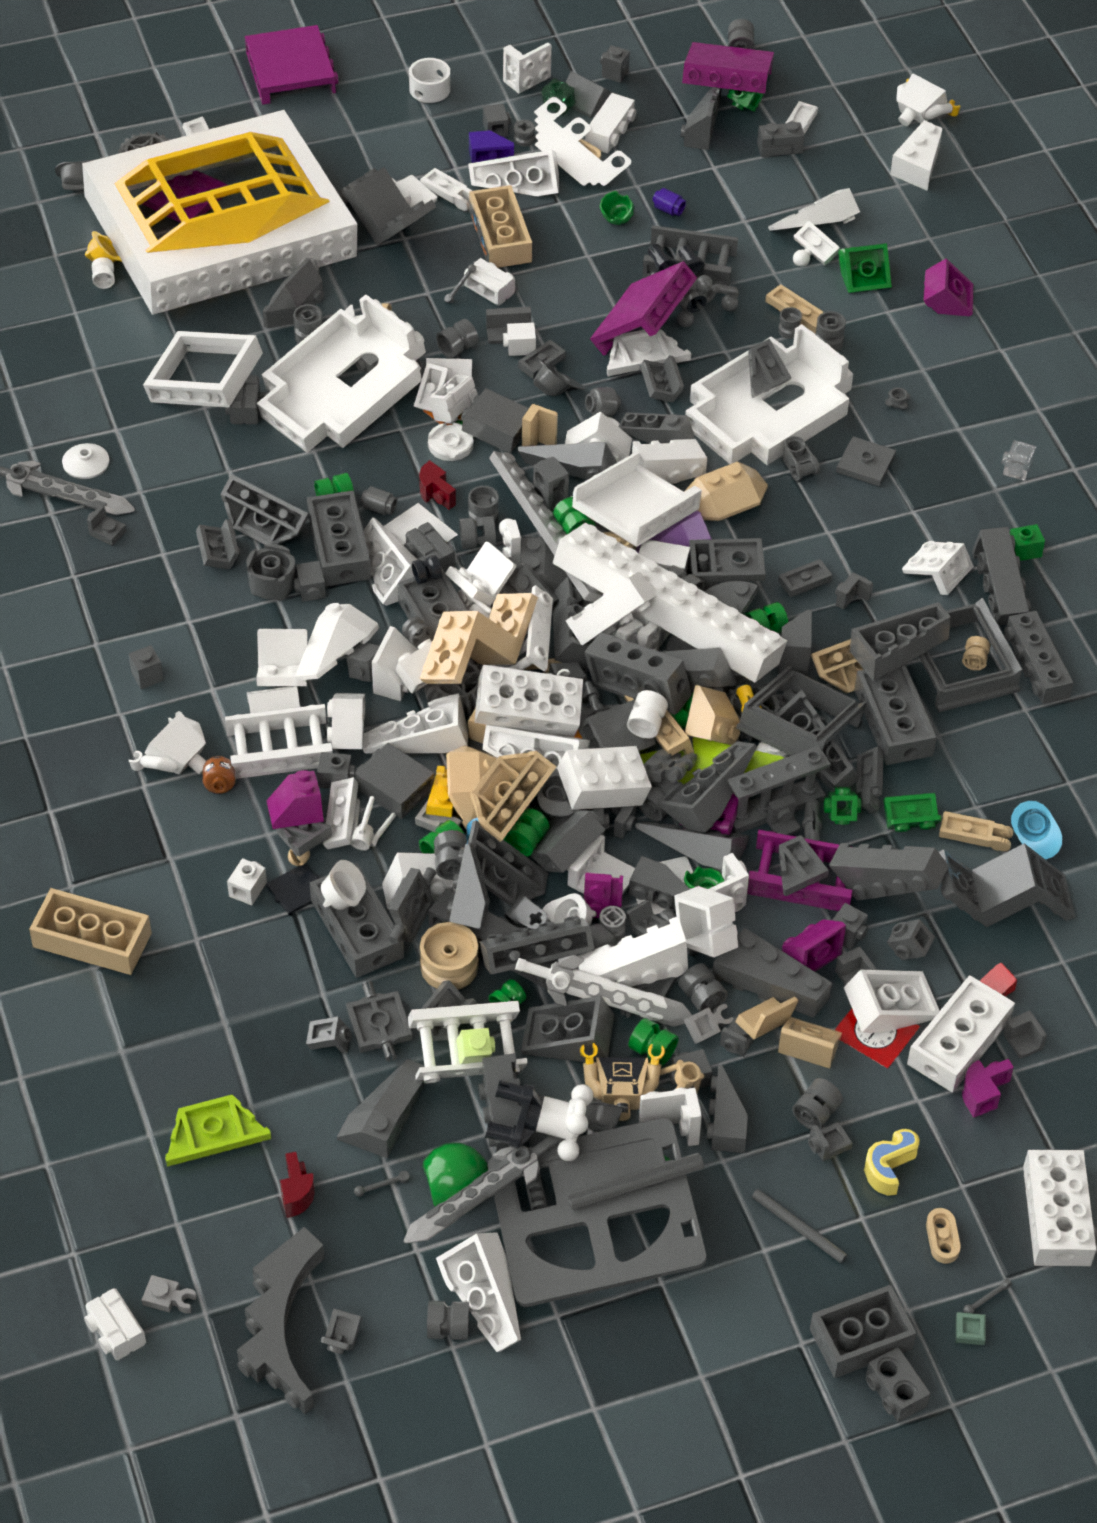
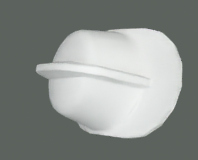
[321,860,366,910]
[543,893,596,925]

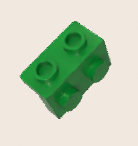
[883,793,942,832]

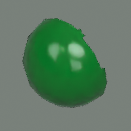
[422,1143,489,1207]

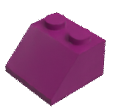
[924,258,974,316]
[267,770,324,829]
[782,919,846,972]

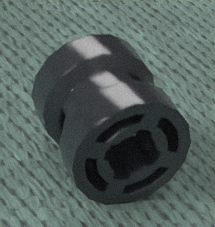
[411,555,443,585]

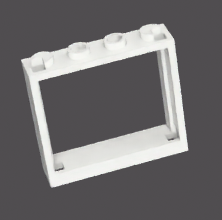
[143,331,263,407]

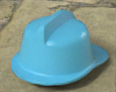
[1011,801,1063,859]

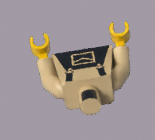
[580,1043,665,1121]

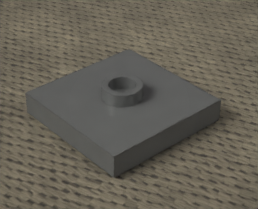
[836,436,896,486]

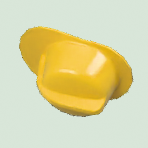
[85,231,122,263]

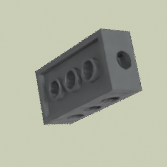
[307,491,371,586]
[398,568,468,641]
[584,632,692,715]
[854,664,937,765]
[310,863,404,978]

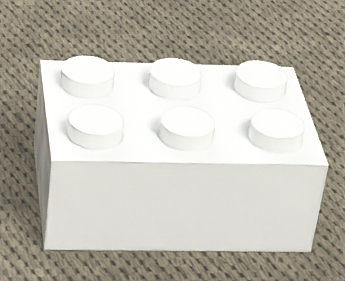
[558,746,652,810]

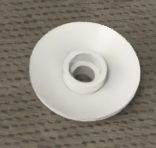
[62,443,109,479]

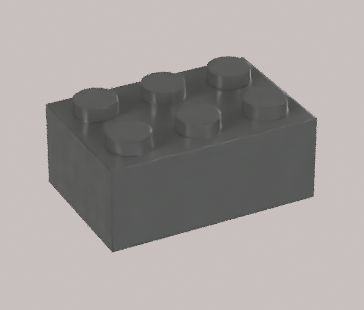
[810,1285,917,1378]

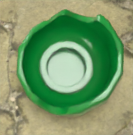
[600,191,635,225]
[684,866,724,889]

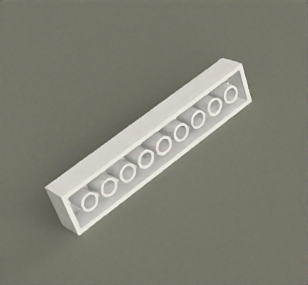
[553,523,787,683]

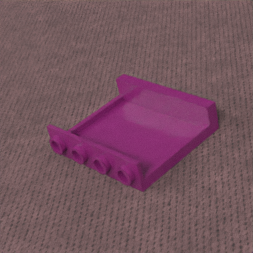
[245,25,338,105]
[682,42,774,93]
[590,261,697,356]

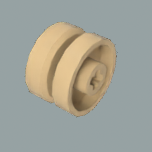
[420,922,478,990]

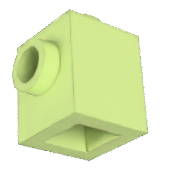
[456,1028,495,1064]

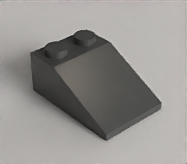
[521,996,614,1062]

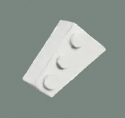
[632,439,707,484]
[566,571,656,645]

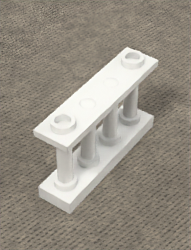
[490,585,553,671]
[225,704,333,779]
[408,1001,527,1083]

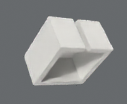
[674,886,738,957]

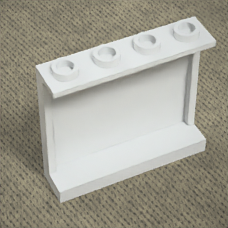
[572,451,702,547]

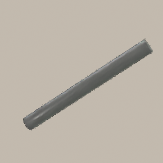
[752,1189,848,1264]

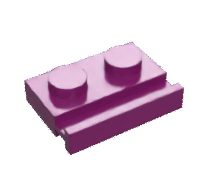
[584,873,624,918]

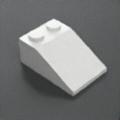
[844,970,940,1033]

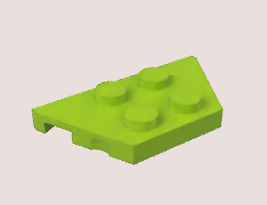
[692,737,785,773]
[165,1095,271,1167]

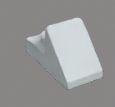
[414,363,449,412]

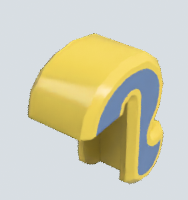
[864,1129,920,1196]

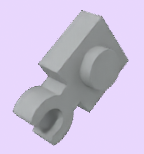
[684,1004,733,1044]
[142,1275,197,1313]

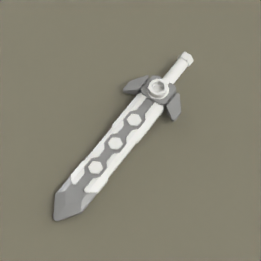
[515,955,692,1027]

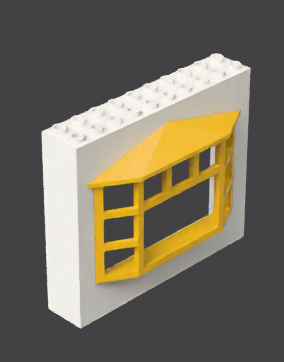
[82,110,357,315]

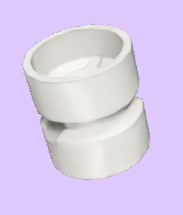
[627,690,668,739]

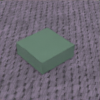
[955,1312,986,1345]

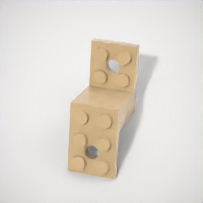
[420,593,538,684]

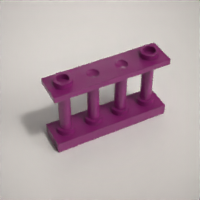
[747,830,852,911]

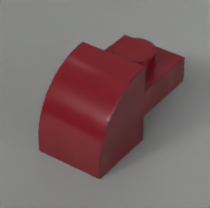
[419,460,456,510]
[280,1152,315,1218]

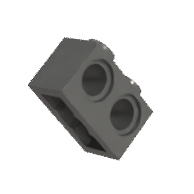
[533,456,569,513]
[866,1347,931,1422]

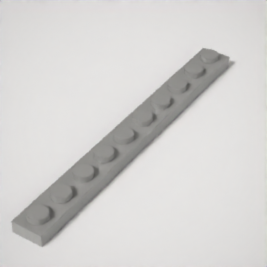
[489,451,604,602]

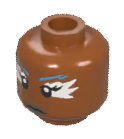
[202,756,236,794]

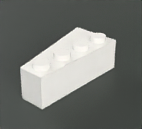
[577,916,688,987]

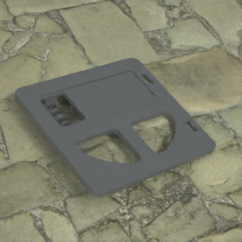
[488,1118,707,1307]

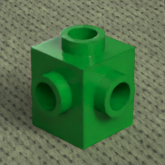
[727,89,765,112]
[824,787,861,825]

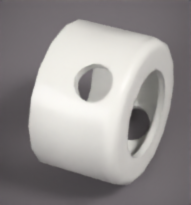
[409,58,450,103]

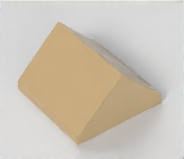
[778,1017,842,1068]

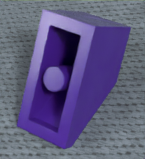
[469,130,514,163]

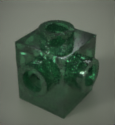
[541,78,576,116]

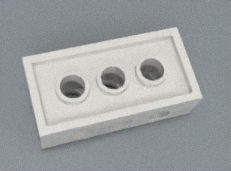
[475,665,583,737]
[907,975,1015,1093]
[1023,1150,1096,1266]

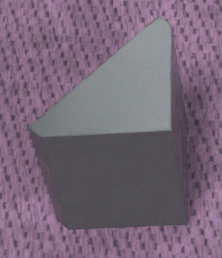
[558,71,615,118]

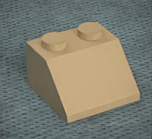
[685,685,740,745]

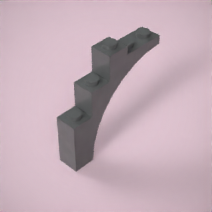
[237,1227,324,1414]

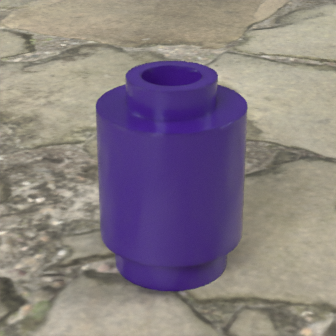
[653,188,686,216]

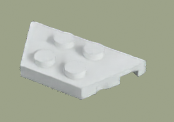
[607,329,691,376]

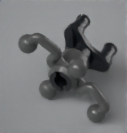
[648,244,739,328]

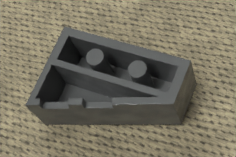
[478,1053,530,1152]

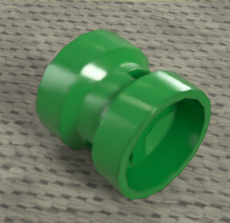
[489,979,526,1005]

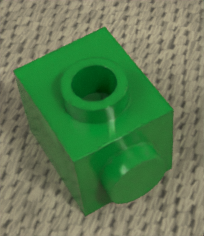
[1010,524,1045,561]

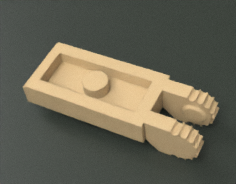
[939,811,1014,852]

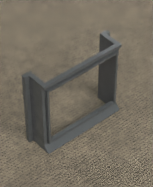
[919,598,1022,712]
[736,666,868,756]

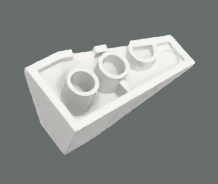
[468,150,559,196]
[363,518,418,606]
[482,725,590,769]

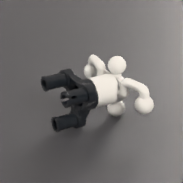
[485,1080,593,1161]

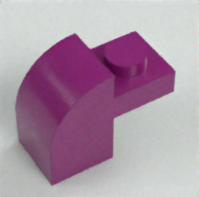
[962,1059,1014,1118]

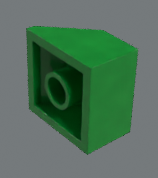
[838,243,892,293]

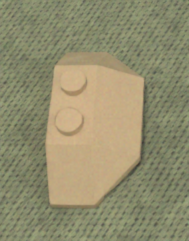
[684,461,768,521]
[811,639,864,694]
[446,745,497,829]
[470,751,556,842]

